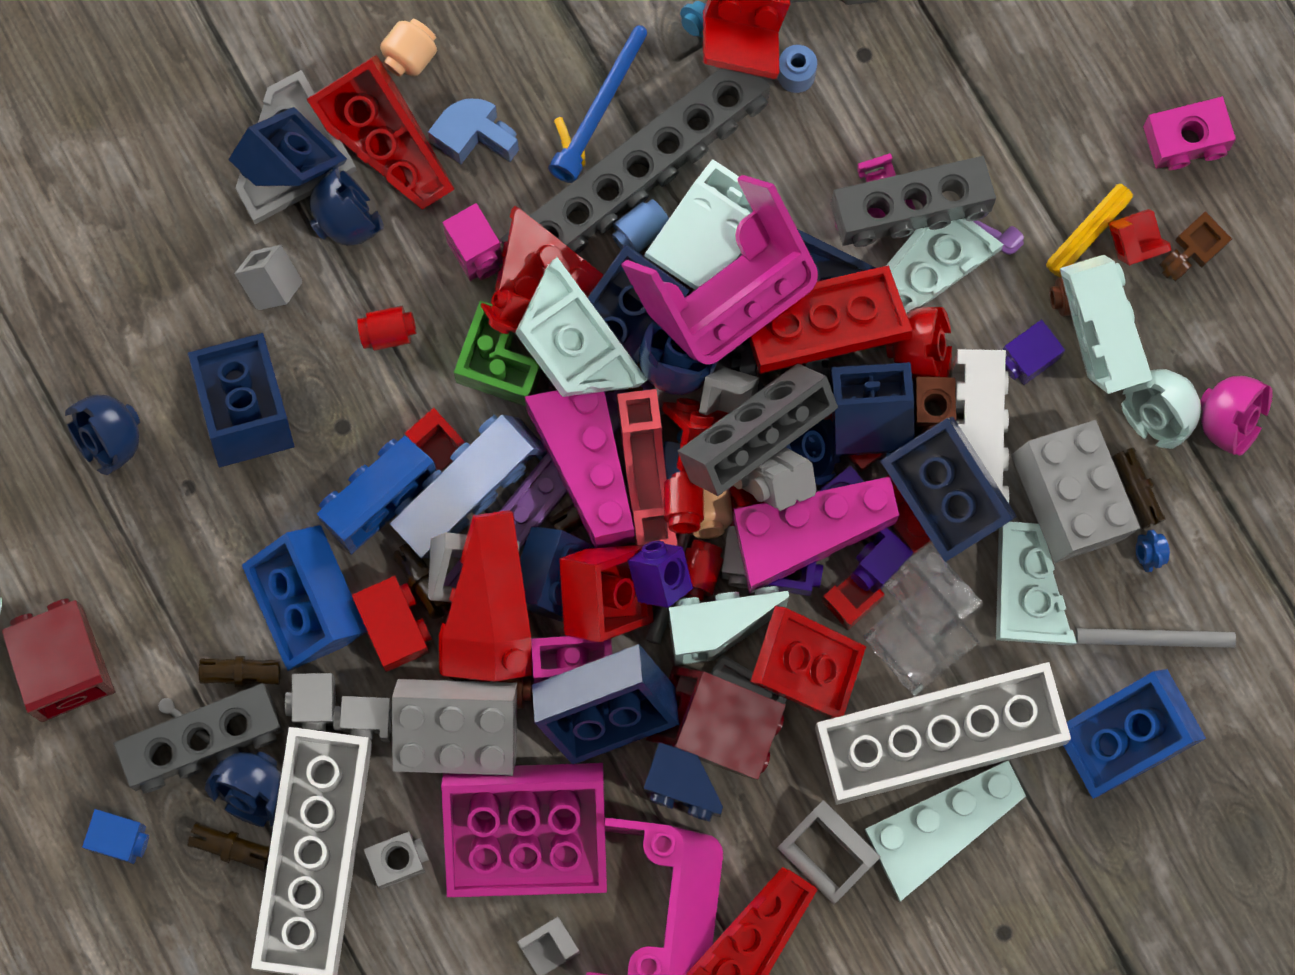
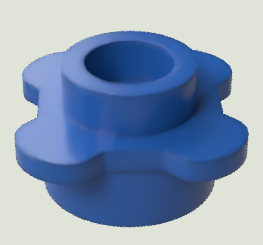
[1135,530,1170,572]

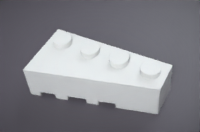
[951,349,1009,503]

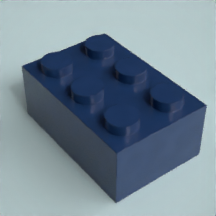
[881,416,1017,562]
[532,644,679,764]

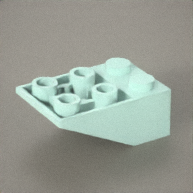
[644,159,753,290]
[668,586,789,666]

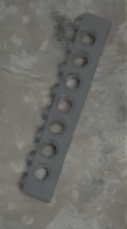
[500,68,770,254]

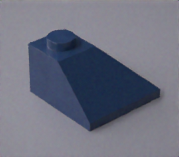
[228,107,347,186]

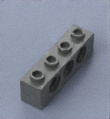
[830,156,996,247]
[678,363,838,496]
[113,683,284,794]

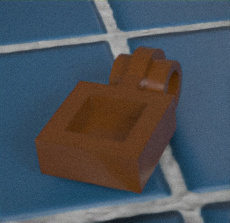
[1159,211,1232,282]

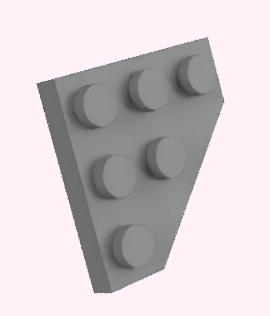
[235,70,357,224]

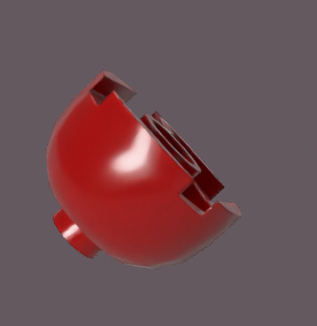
[886,307,952,382]

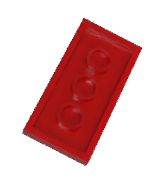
[748,265,912,373]

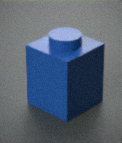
[82,809,149,864]

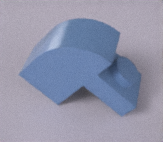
[428,98,519,164]

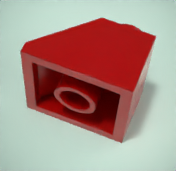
[559,545,653,642]

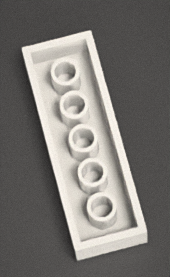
[815,662,1071,805]
[251,727,372,975]

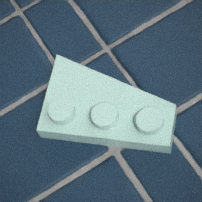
[996,522,1077,645]

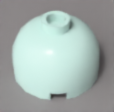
[1121,369,1201,449]

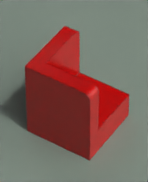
[1108,209,1172,266]
[404,408,465,471]
[821,575,885,631]

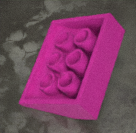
[441,763,607,897]

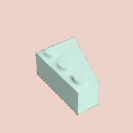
[1060,255,1153,394]

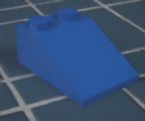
[1063,669,1206,799]

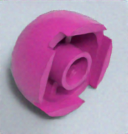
[1200,376,1273,456]

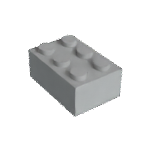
[1011,420,1140,563]
[392,679,517,776]

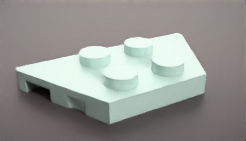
[515,257,647,397]

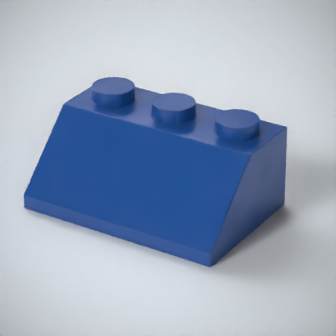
[316,436,437,555]
[242,525,368,671]

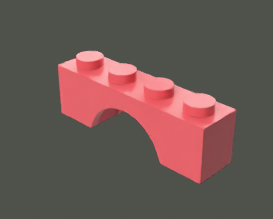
[616,389,677,546]

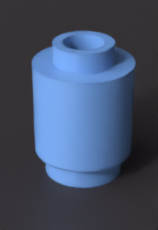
[778,45,817,93]
[612,199,669,252]

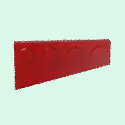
[686,867,818,975]

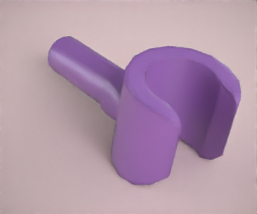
[973,220,1024,255]

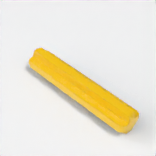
[1046,183,1133,277]

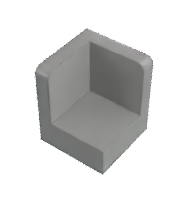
[234,245,302,310]
[699,368,760,415]
[517,917,580,975]

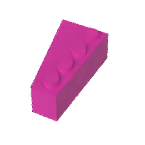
[525,390,635,548]
[733,477,899,594]

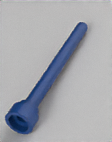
[548,25,647,183]

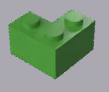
[454,300,542,406]

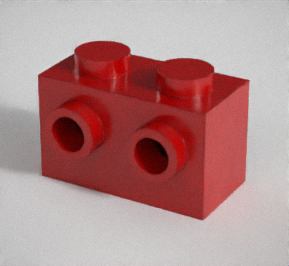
[352,576,432,672]

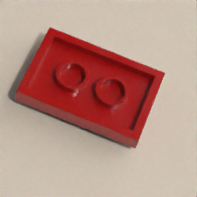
[750,606,866,719]

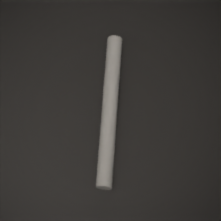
[1076,628,1236,648]

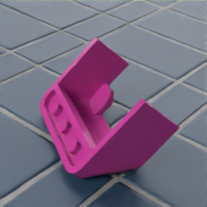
[621,175,818,364]
[586,818,723,975]

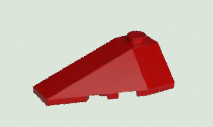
[307,54,455,210]
[439,510,532,682]

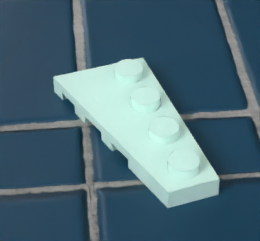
[886,218,1004,313]
[864,761,1026,902]

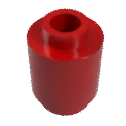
[357,305,417,351]
[664,472,704,534]
[684,540,724,601]

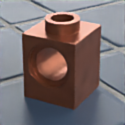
[913,377,956,434]

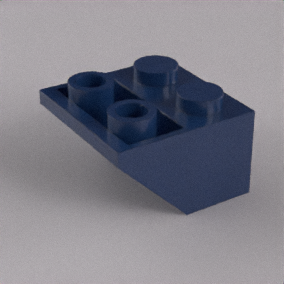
[829,362,914,456]
[520,526,595,622]
[644,742,723,822]

